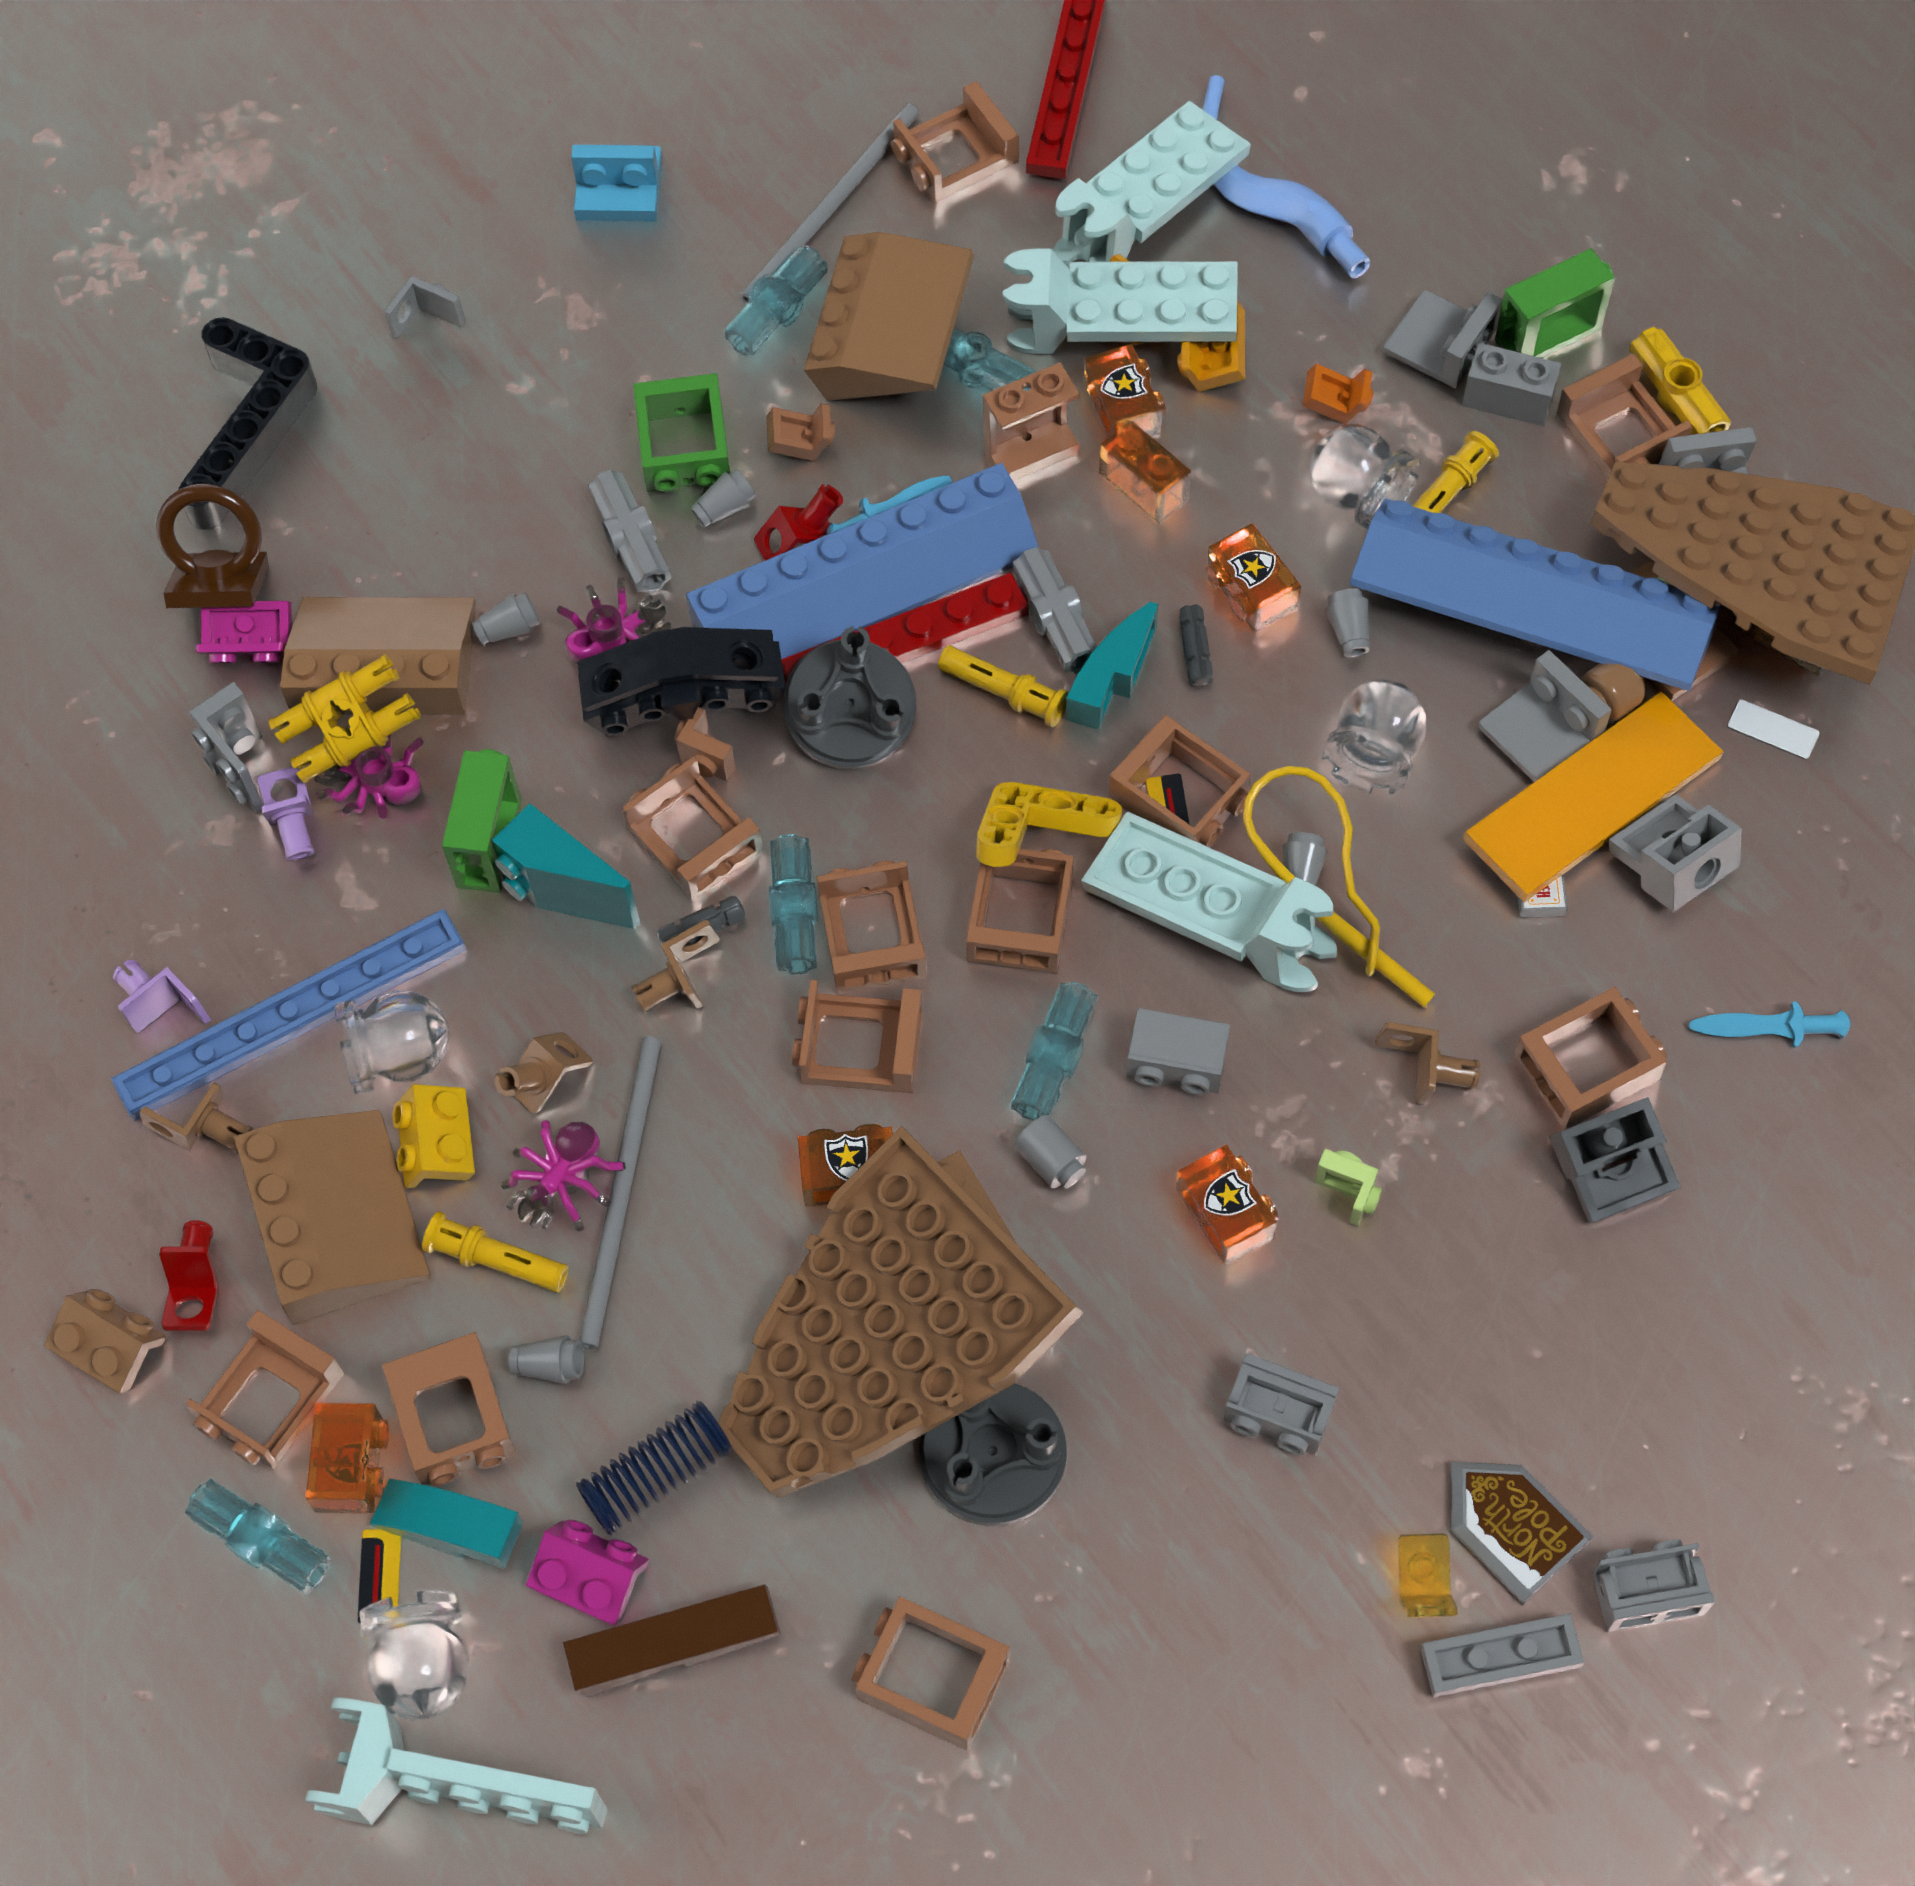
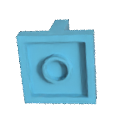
[571,145,663,221]

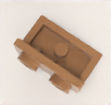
[43,1289,166,1394]

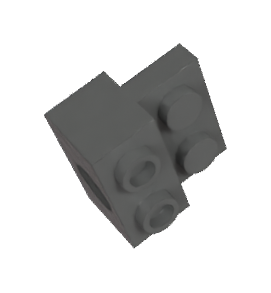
[1548,1097,1681,1224]

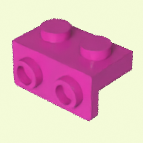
[196,601,292,664]
[525,1520,649,1626]

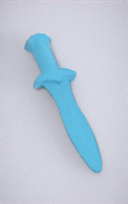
[827,476,952,535]
[1688,1001,1851,1048]

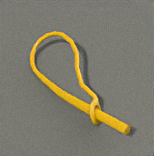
[1243,766,1436,1008]

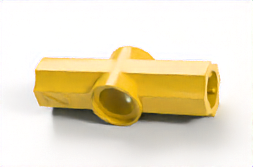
[1629,326,1731,435]

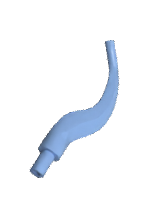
[1202,75,1370,278]

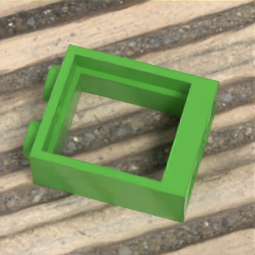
[1495,248,1615,358]
[633,373,730,492]
[442,749,522,893]

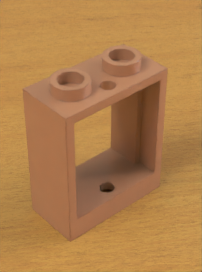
[1109,715,1251,847]
[966,843,1074,974]
[1514,987,1668,1130]
[852,1596,1011,1751]

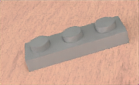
[1420,1613,1584,1698]

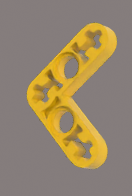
[975,782,1122,867]

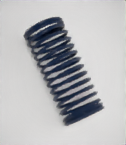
[576,1401,733,1535]

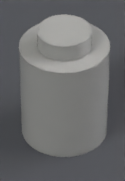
[1014,1115,1087,1188]

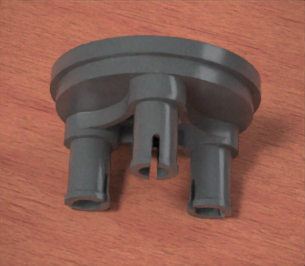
[783,626,916,770]
[919,1383,1067,1526]

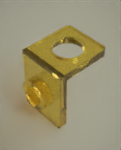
[1398,1533,1458,1617]

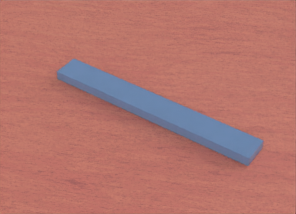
[111,909,466,1121]

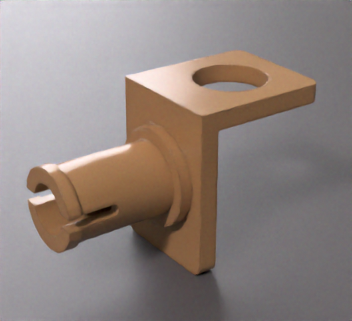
[631,920,720,1012]
[1374,1022,1481,1104]
[494,1032,593,1113]
[139,1082,253,1154]

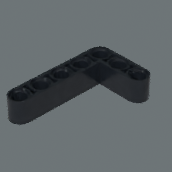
[178,317,317,530]

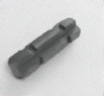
[1179,604,1213,687]
[657,896,745,944]

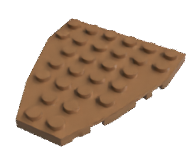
[1590,462,1915,685]
[718,1126,1084,1498]

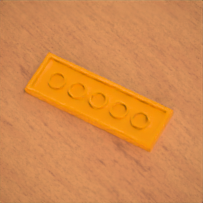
[1462,691,1724,903]

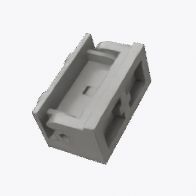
[1462,342,1562,427]
[1127,1008,1230,1095]
[1223,1353,1339,1456]
[1592,1539,1715,1632]

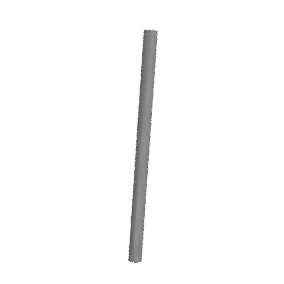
[740,103,919,306]
[580,1036,661,1350]

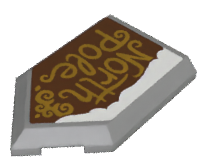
[1451,1461,1594,1605]

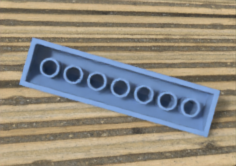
[686,463,1039,681]
[1350,498,1722,691]

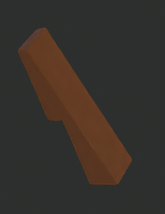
[563,1584,781,1697]

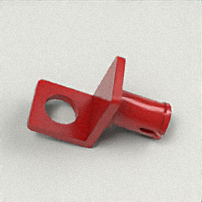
[754,484,843,561]
[159,1220,219,1331]

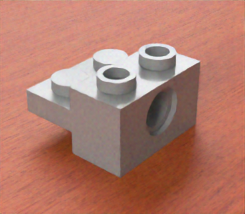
[1609,794,1742,912]

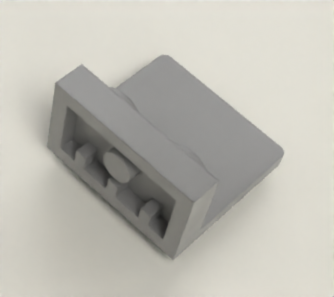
[1384,290,1503,389]
[1658,427,1757,474]
[1479,650,1612,782]
[189,682,263,813]

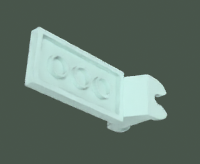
[1053,100,1251,266]
[1002,249,1238,354]
[1081,811,1337,992]
[305,1698,607,1834]

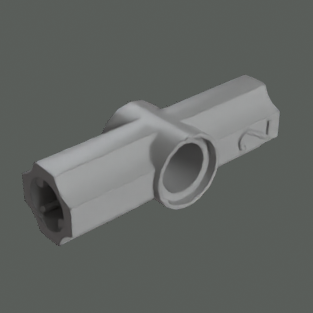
[588,469,671,594]
[1013,547,1097,674]

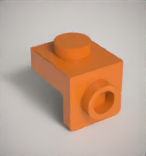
[1302,363,1373,425]

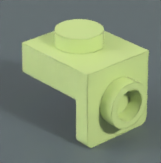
[1314,1149,1382,1226]

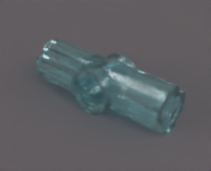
[724,245,828,356]
[943,327,1036,391]
[769,834,818,975]
[1011,981,1098,1121]
[185,1478,331,1595]

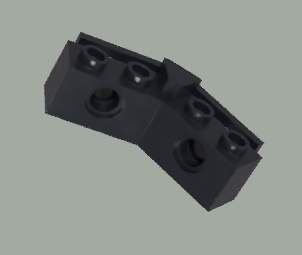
[577,627,785,736]

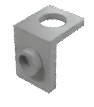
[385,276,465,338]

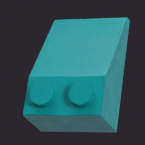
[491,803,640,929]

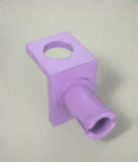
[257,766,315,861]
[113,960,211,1033]

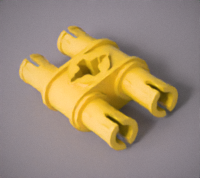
[268,654,422,784]

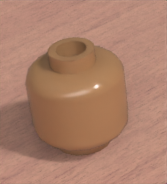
[1580,663,1645,722]

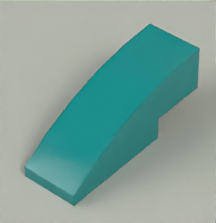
[1066,602,1158,730]
[370,1478,524,1569]

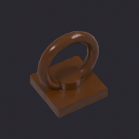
[156,484,269,608]

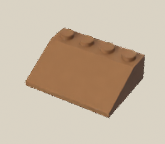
[804,232,975,401]
[280,597,476,715]
[234,1110,431,1325]

